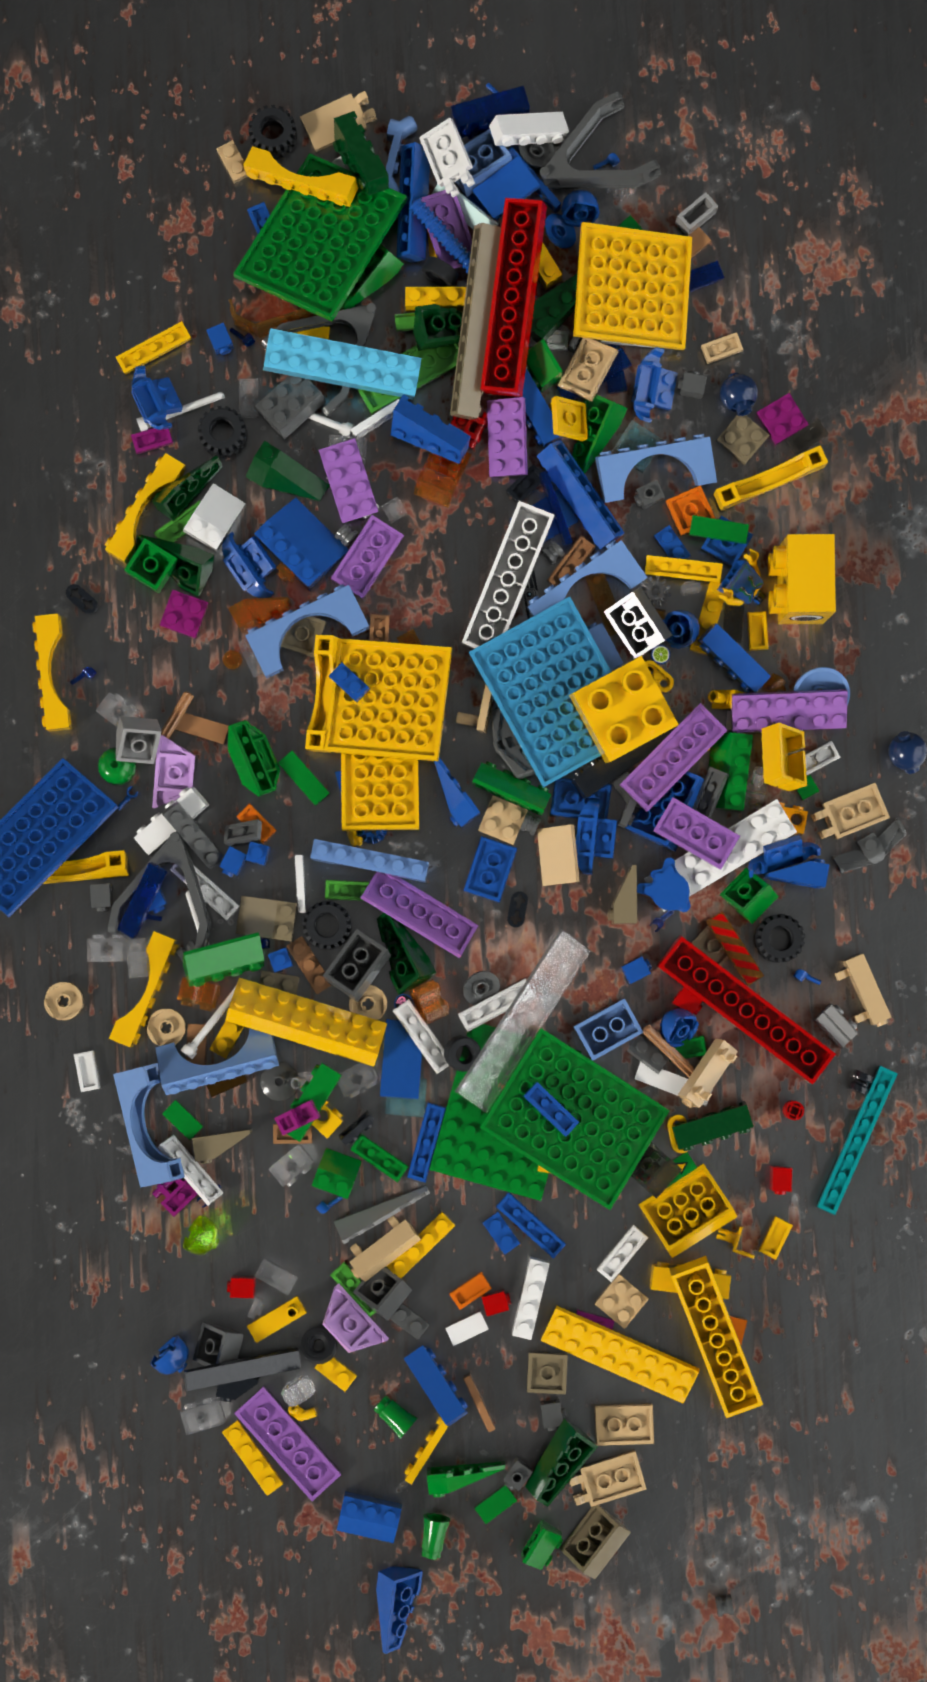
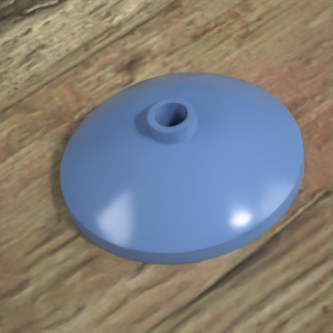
[793,667,850,706]

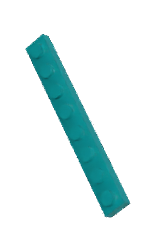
[816,1065,898,1215]

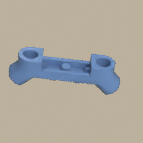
[386,116,417,192]

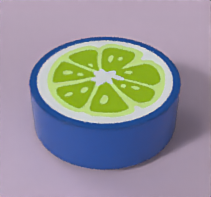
[651,645,670,665]

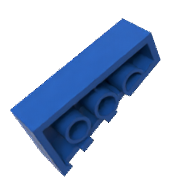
[391,394,471,464]

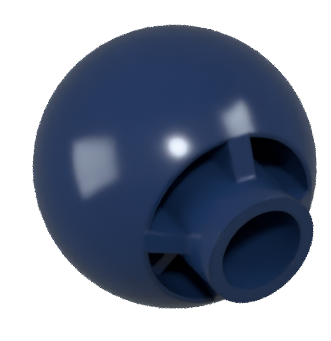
[720,373,758,416]
[888,731,927,774]

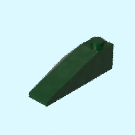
[413,304,463,351]
[246,440,330,501]
[152,456,223,522]
[136,534,214,596]
[377,913,436,995]

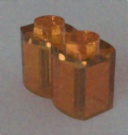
[177,977,222,1011]
[409,979,449,1024]

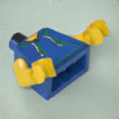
[717,548,765,606]

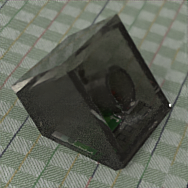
[631,1142,682,1198]

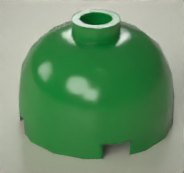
[98,747,136,785]

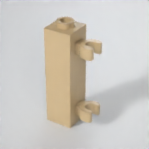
[834,953,891,1027]
[678,1039,738,1108]
[350,1215,421,1282]

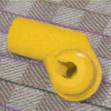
[347,831,363,847]
[288,1404,317,1421]

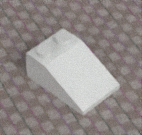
[183,483,246,552]

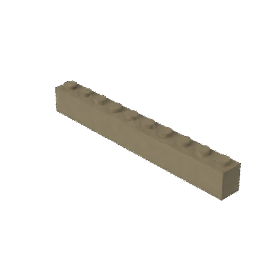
[450,223,501,420]

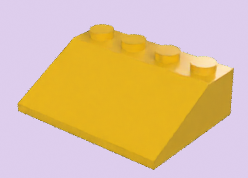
[638,1163,737,1258]

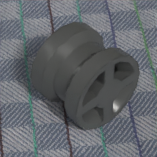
[334,523,358,547]
[541,540,565,565]
[520,813,541,836]
[715,1594,734,1617]

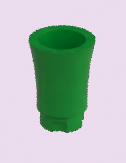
[374,1395,418,1439]
[421,1513,450,1560]

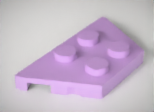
[152,734,196,808]
[323,1283,389,1353]

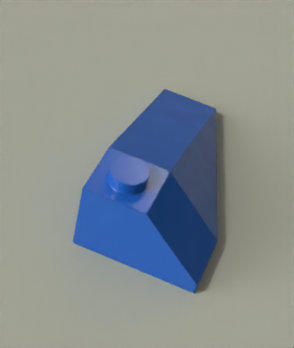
[434,757,480,828]
[376,1566,423,1654]

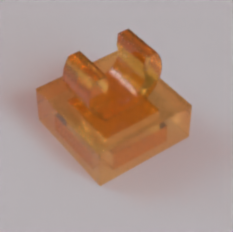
[761,673,786,692]

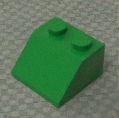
[526,339,563,392]
[124,538,177,594]
[720,867,779,924]
[311,1148,362,1199]
[521,1519,563,1570]

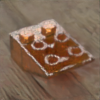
[413,452,472,508]
[228,597,292,634]

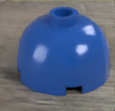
[561,190,600,227]
[663,610,700,649]
[660,1008,699,1047]
[150,1335,189,1375]

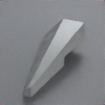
[334,1186,430,1244]

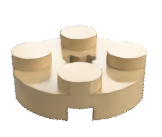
[44,982,84,1020]
[349,985,387,1020]
[147,1009,186,1046]

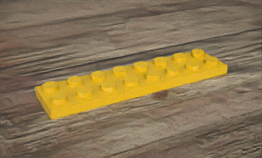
[541,1306,699,1403]

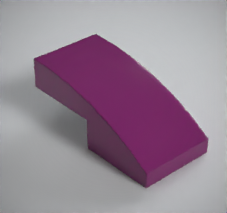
[274,1100,321,1135]

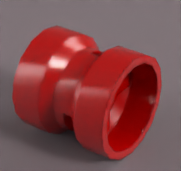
[782,1100,804,1120]

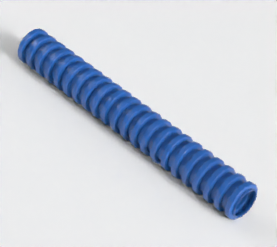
[409,197,471,273]

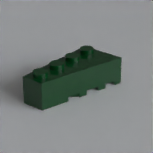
[333,111,389,196]
[530,273,578,343]
[672,1101,754,1151]
[525,1419,598,1507]

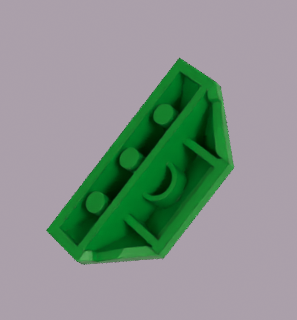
[228,720,280,797]

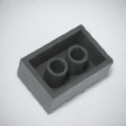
[255,376,326,439]
[604,588,672,659]
[323,929,391,1002]

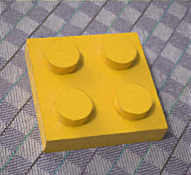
[551,396,588,441]

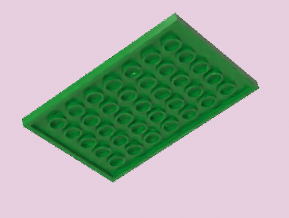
[233,153,408,322]
[429,1024,582,1201]
[479,1028,670,1210]

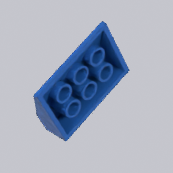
[254,497,349,591]
[625,771,704,852]

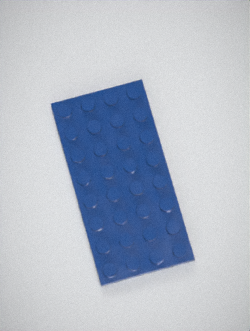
[0,758,118,918]

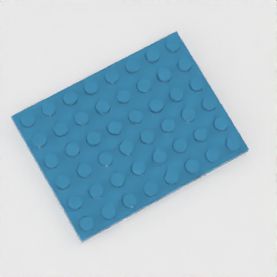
[468,596,611,787]

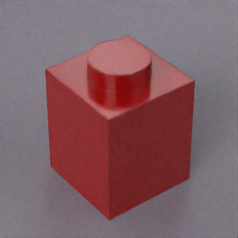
[671,987,703,1015]
[770,1166,793,1195]
[227,1276,256,1298]
[481,1289,512,1316]

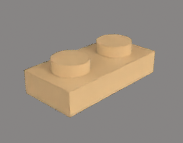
[216,140,248,184]
[701,332,743,364]

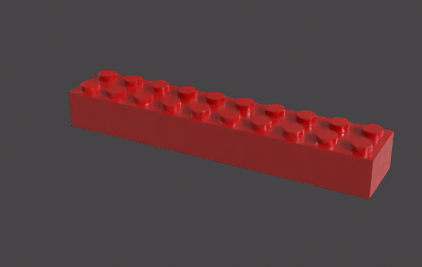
[480,198,547,397]
[656,935,836,1085]

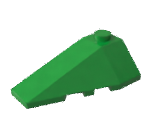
[340,244,404,311]
[572,394,628,474]
[427,1461,505,1497]

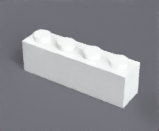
[489,112,569,147]
[134,787,210,855]
[512,1256,550,1340]

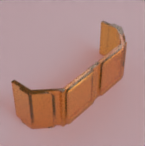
[229,299,318,338]

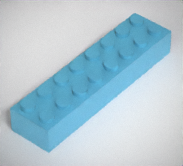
[263,328,422,400]

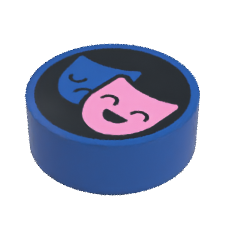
[394,994,413,1009]

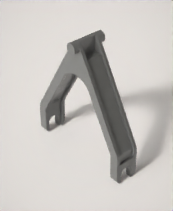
[540,92,661,191]
[261,303,376,417]
[108,832,211,949]

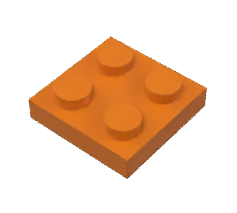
[665,485,716,536]

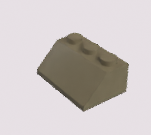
[560,1505,631,1579]

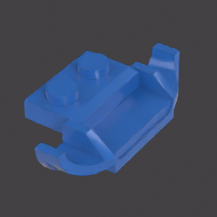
[631,347,678,423]
[131,365,183,430]
[222,531,277,599]
[576,798,617,875]
[748,835,821,878]

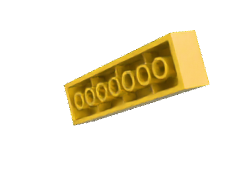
[225,977,387,1066]
[670,1256,763,1418]

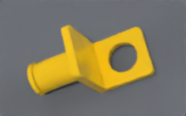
[708,690,745,709]
[716,1226,755,1259]

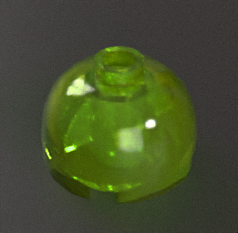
[183,1215,219,1255]

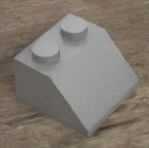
[116,716,162,764]

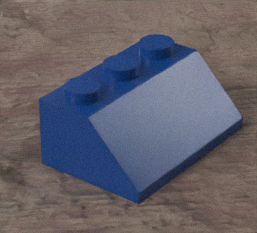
[336,1491,402,1543]

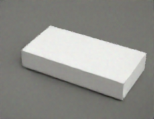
[74,1050,101,1092]
[445,1311,489,1346]

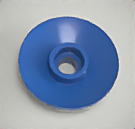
[544,214,576,249]

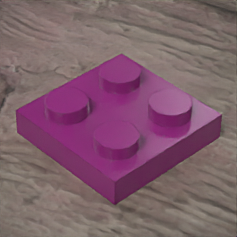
[756,393,809,446]
[160,590,209,639]

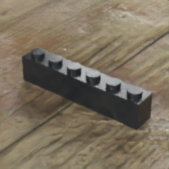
[572,727,676,800]

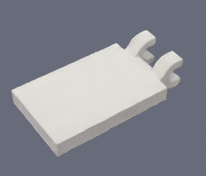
[419,118,475,197]

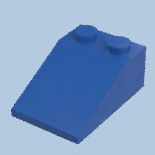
[763,858,830,889]

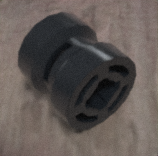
[849,1070,874,1095]

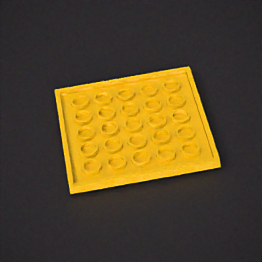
[573,222,692,350]
[324,638,452,761]

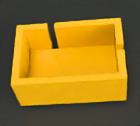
[761,723,807,791]

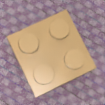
[478,795,528,845]
[594,1274,649,1329]

